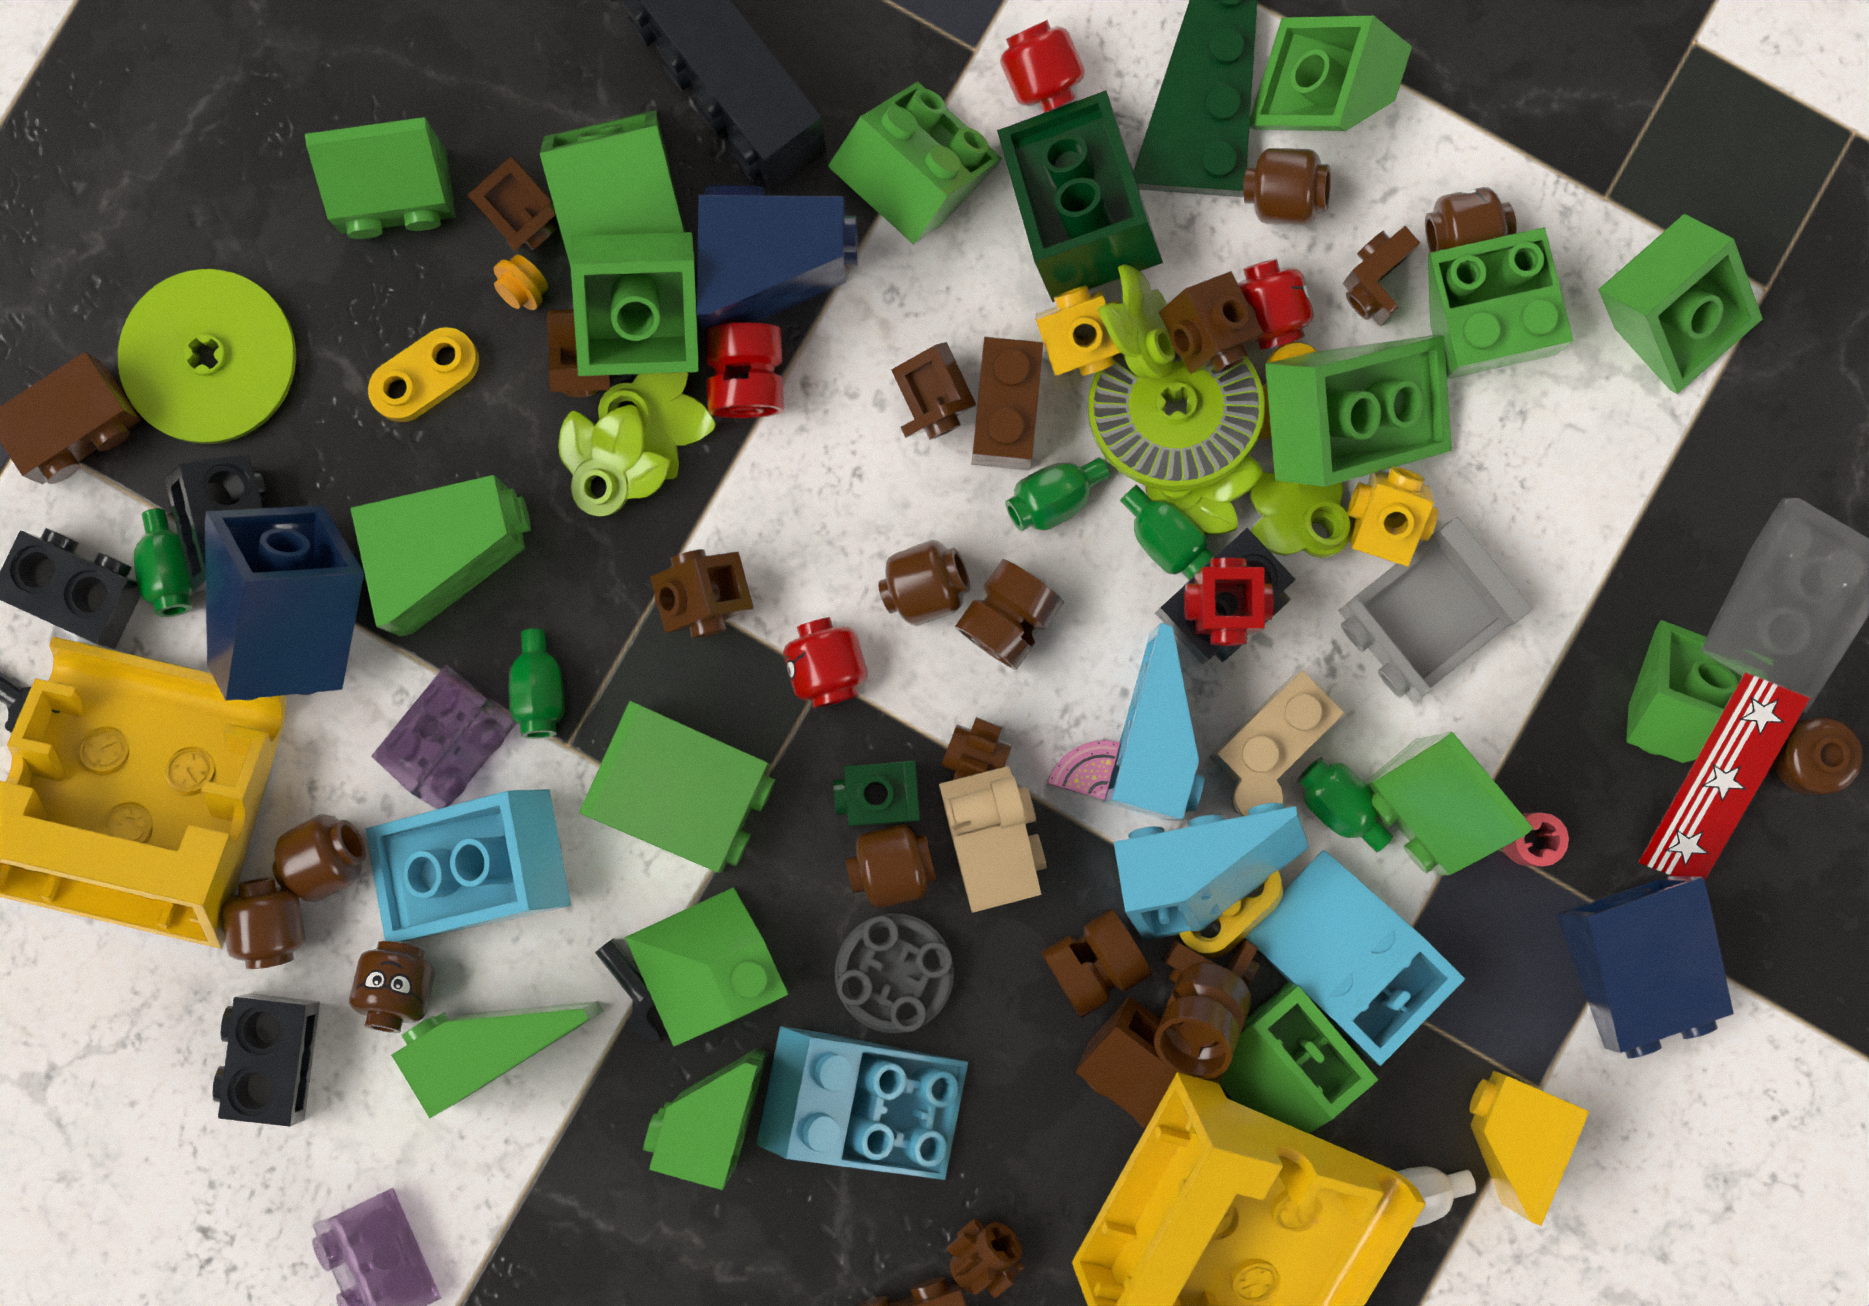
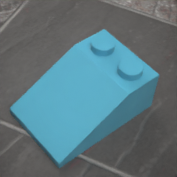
[1103,623,1205,821]
[365,789,571,943]

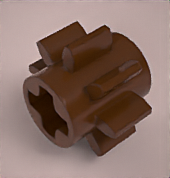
[941,717,1012,780]
[947,1218,1024,1298]

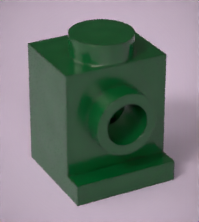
[833,760,920,826]

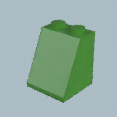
[540,110,686,267]
[350,475,531,637]
[579,701,775,873]

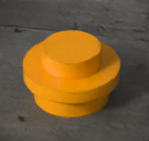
[494,255,548,310]

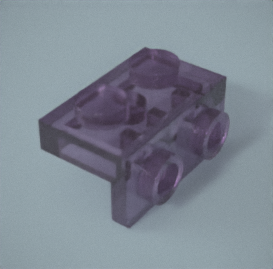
[371,664,516,809]
[312,1188,441,1306]

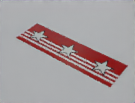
[1638,672,1810,881]

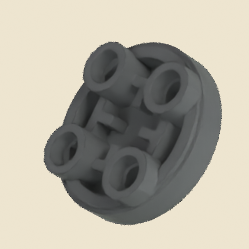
[835,913,954,1033]

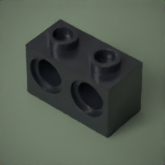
[165,454,266,593]
[0,528,141,649]
[1155,528,1296,664]
[212,993,320,1127]

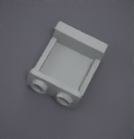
[1338,516,1533,701]

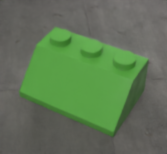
[643,1048,768,1190]

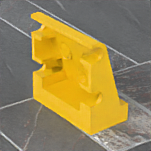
[0,636,286,949]
[1072,1072,1426,1306]

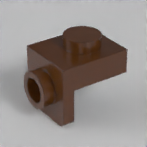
[468,155,558,251]
[1342,226,1420,326]
[547,309,610,397]
[891,342,977,440]
[1161,939,1260,988]

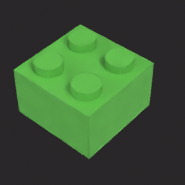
[571,232,699,376]

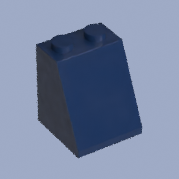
[697,195,858,336]
[205,505,364,701]
[1557,876,1734,1059]

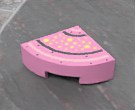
[1047,740,1120,800]

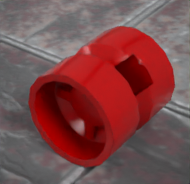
[705,322,784,418]

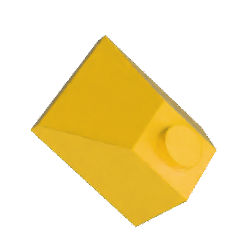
[1469,1071,1590,1227]

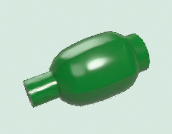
[1005,457,1110,531]
[1120,484,1214,580]
[134,508,195,617]
[508,629,565,739]
[1296,757,1393,853]

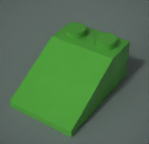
[1265,335,1452,487]
[1364,731,1534,875]
[391,1001,604,1119]

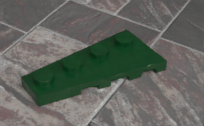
[1134,0,1257,197]

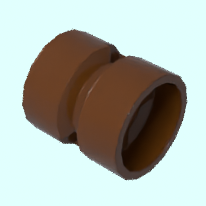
[955,559,1064,670]
[1041,909,1153,1018]
[1154,963,1251,1080]

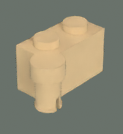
[1209,670,1345,816]
[939,766,1047,913]

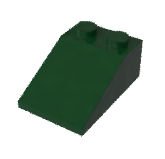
[997,90,1163,302]

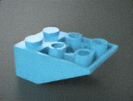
[1114,803,1309,941]
[1245,850,1465,1066]
[756,1026,968,1180]

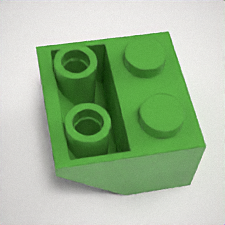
[828,81,1002,245]
[1428,227,1573,379]
[1220,982,1378,1134]

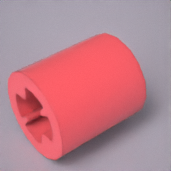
[1503,812,1569,867]

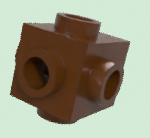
[1158,271,1264,374]
[650,549,754,639]

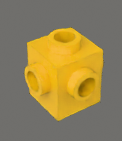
[1035,285,1121,376]
[1347,466,1439,567]

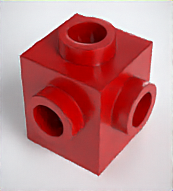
[1184,558,1274,646]

